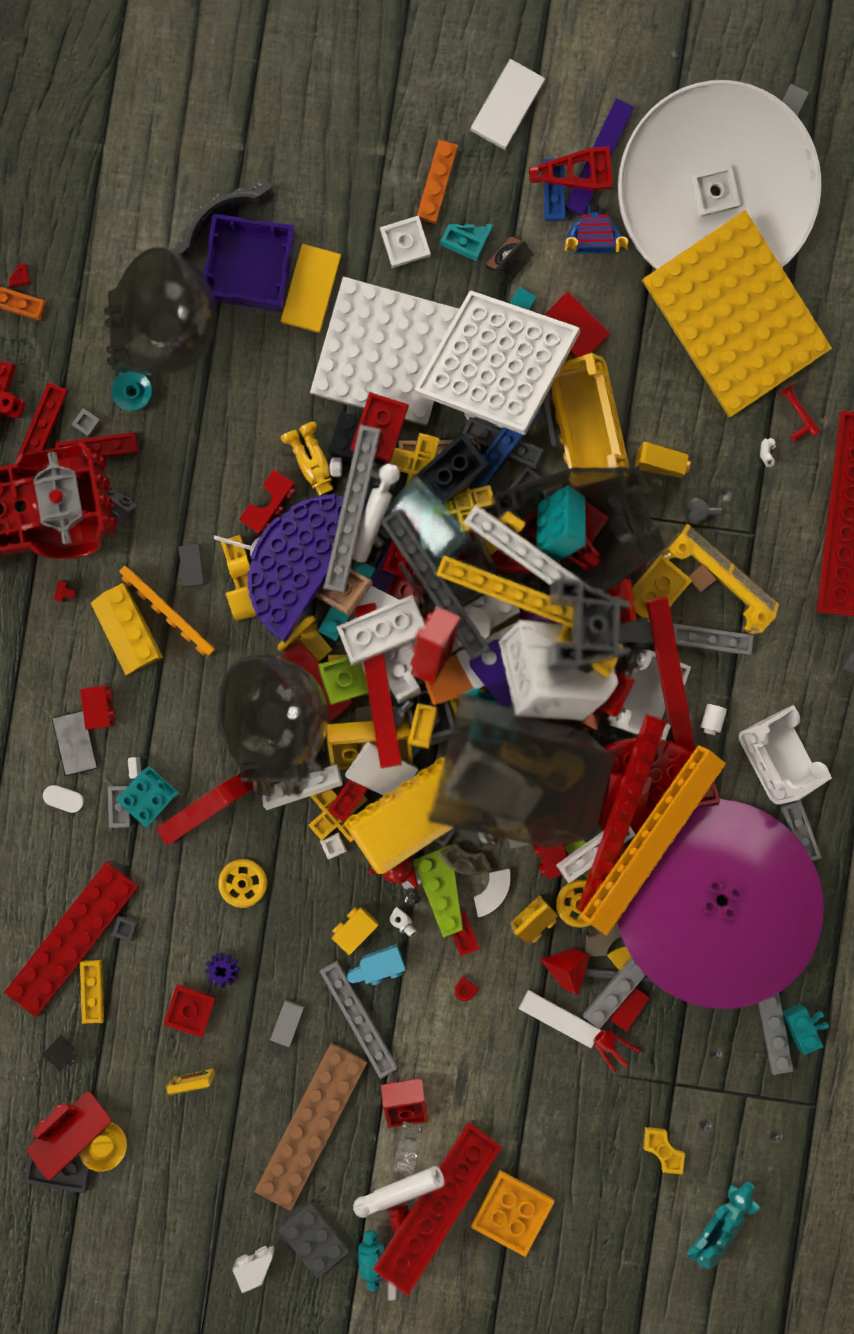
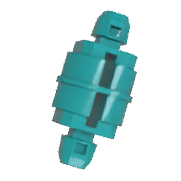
[357,1230,385,1292]

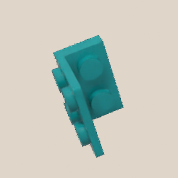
[116,766,179,827]

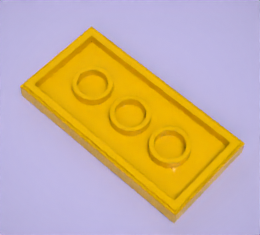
[281,244,341,333]

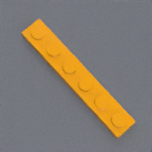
[119,565,217,656]

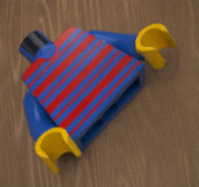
[564,204,628,254]

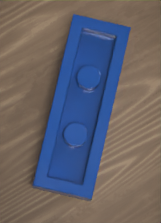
[543,158,565,221]

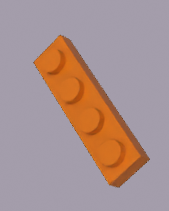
[417,140,458,224]

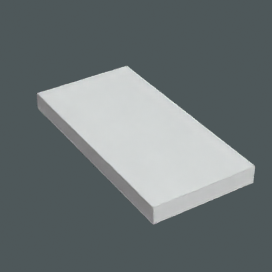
[470,59,545,150]
[337,595,425,665]

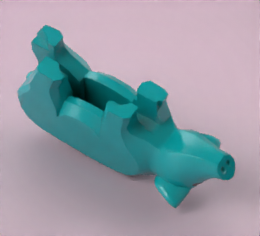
[688,1182,760,1270]

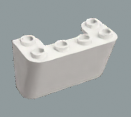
[605,648,691,740]

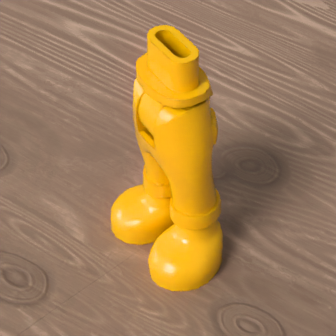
[281,422,334,496]

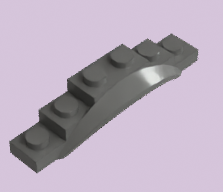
[169,181,274,265]

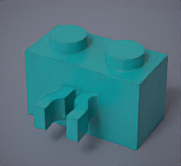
[782,1004,829,1055]

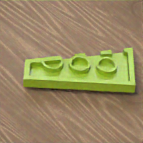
[413,845,463,938]

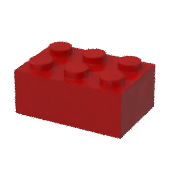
[410,607,460,685]

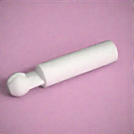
[352,464,400,562]
[353,1166,444,1218]

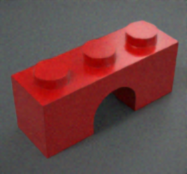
[239,469,296,536]

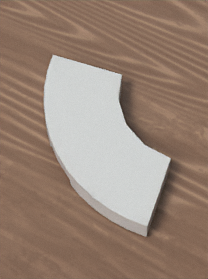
[474,868,510,917]

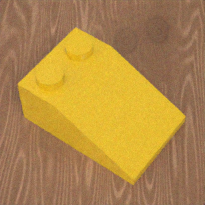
[510,895,558,944]

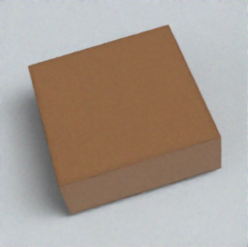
[688,564,716,593]

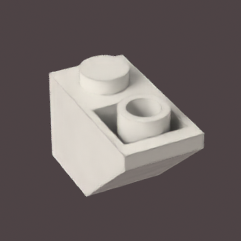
[233,1246,275,1293]

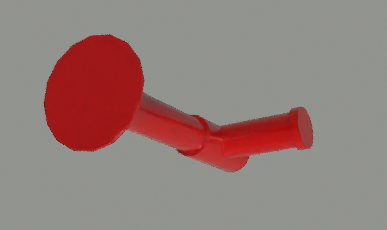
[776,382,820,443]

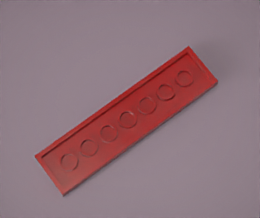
[4,861,139,1018]
[372,1122,502,1296]

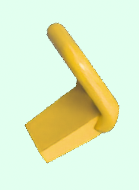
[277,615,332,662]

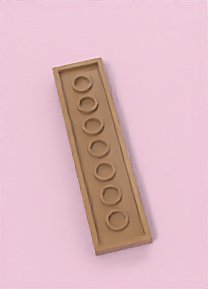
[254,1042,367,1211]

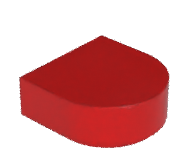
[455,976,479,1001]

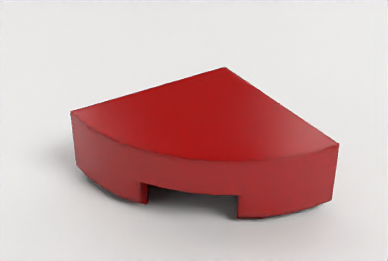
[9,263,31,288]

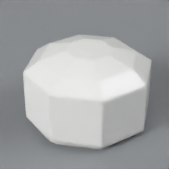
[329,457,342,478]

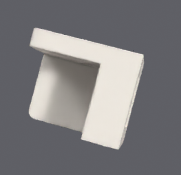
[391,670,421,705]

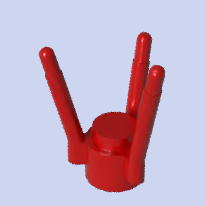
[564,534,600,571]
[593,1030,642,1072]

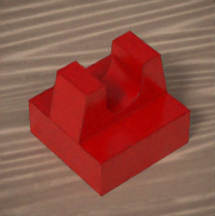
[53,580,76,603]

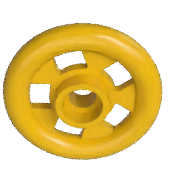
[218,859,267,908]
[556,879,590,928]

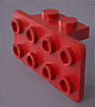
[27,1092,112,1180]

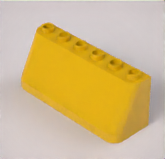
[551,353,630,487]
[344,754,479,874]

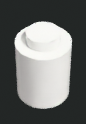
[701,704,727,736]

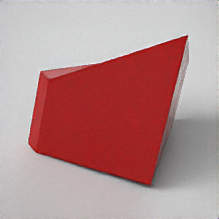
[540,948,590,995]

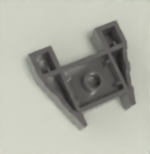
[548,578,631,670]

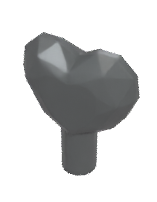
[688,498,722,524]
[393,698,414,729]

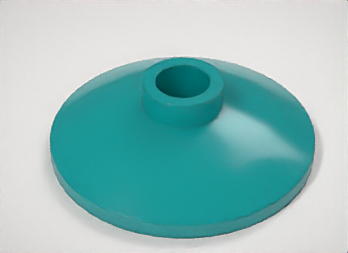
[111,371,152,411]

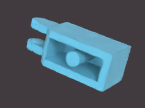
[347,944,405,985]

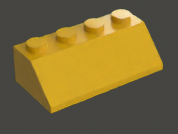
[91,583,163,676]
[327,718,413,770]

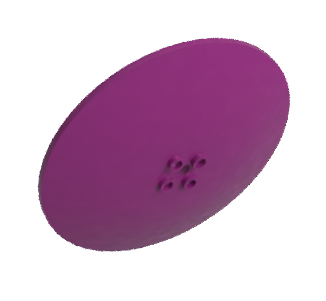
[617,799,824,1009]

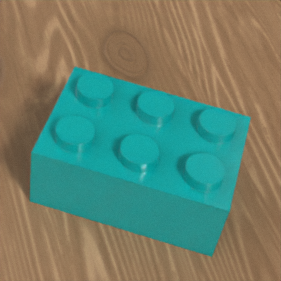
[536,485,585,562]

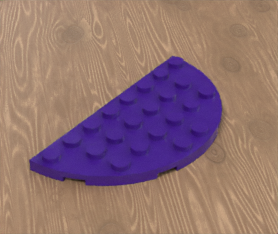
[248,494,368,643]

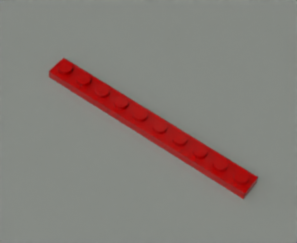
[577,714,667,912]

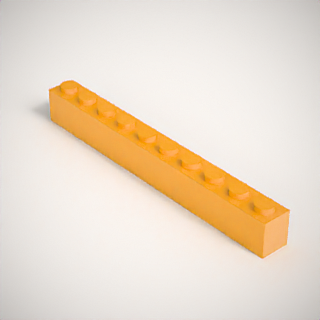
[580,745,726,936]

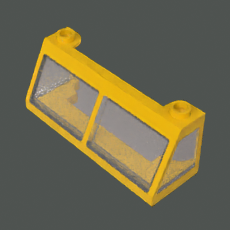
[659,524,779,635]

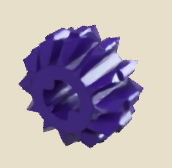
[204,952,240,988]

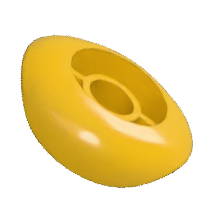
[79,1123,127,1171]

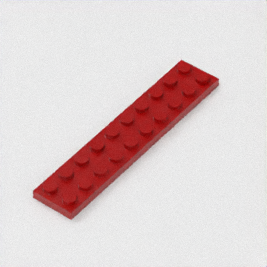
[816,410,854,617]

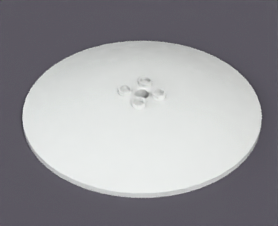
[618,80,821,270]

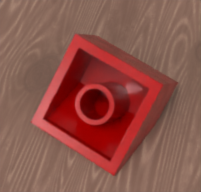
[381,1079,429,1128]

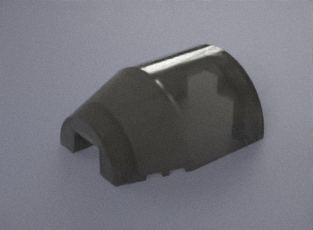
[491,467,665,615]

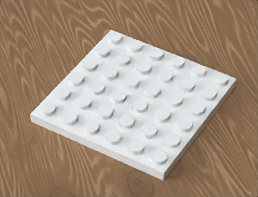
[310,277,459,426]
[414,290,580,435]

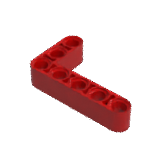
[156,769,259,846]

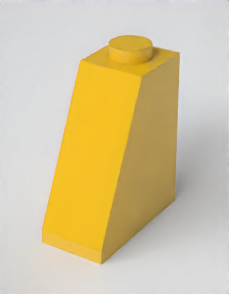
[634,442,691,478]

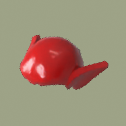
[369,855,419,889]

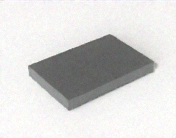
[24,1140,90,1193]

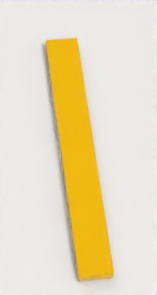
[436,556,573,628]

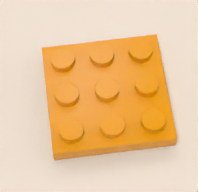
[470,1169,555,1257]

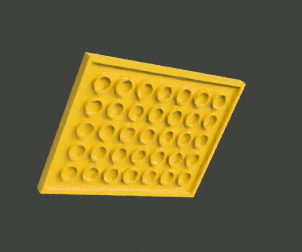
[642,209,832,417]

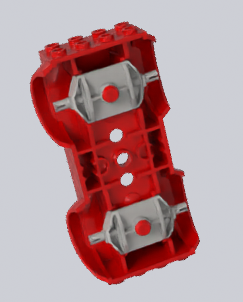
[0,442,117,559]

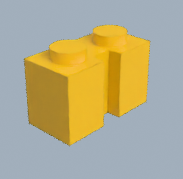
[332,906,379,955]

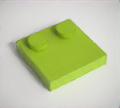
[318,656,369,705]

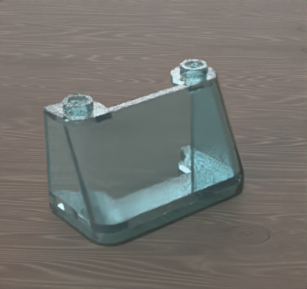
[381,477,471,569]

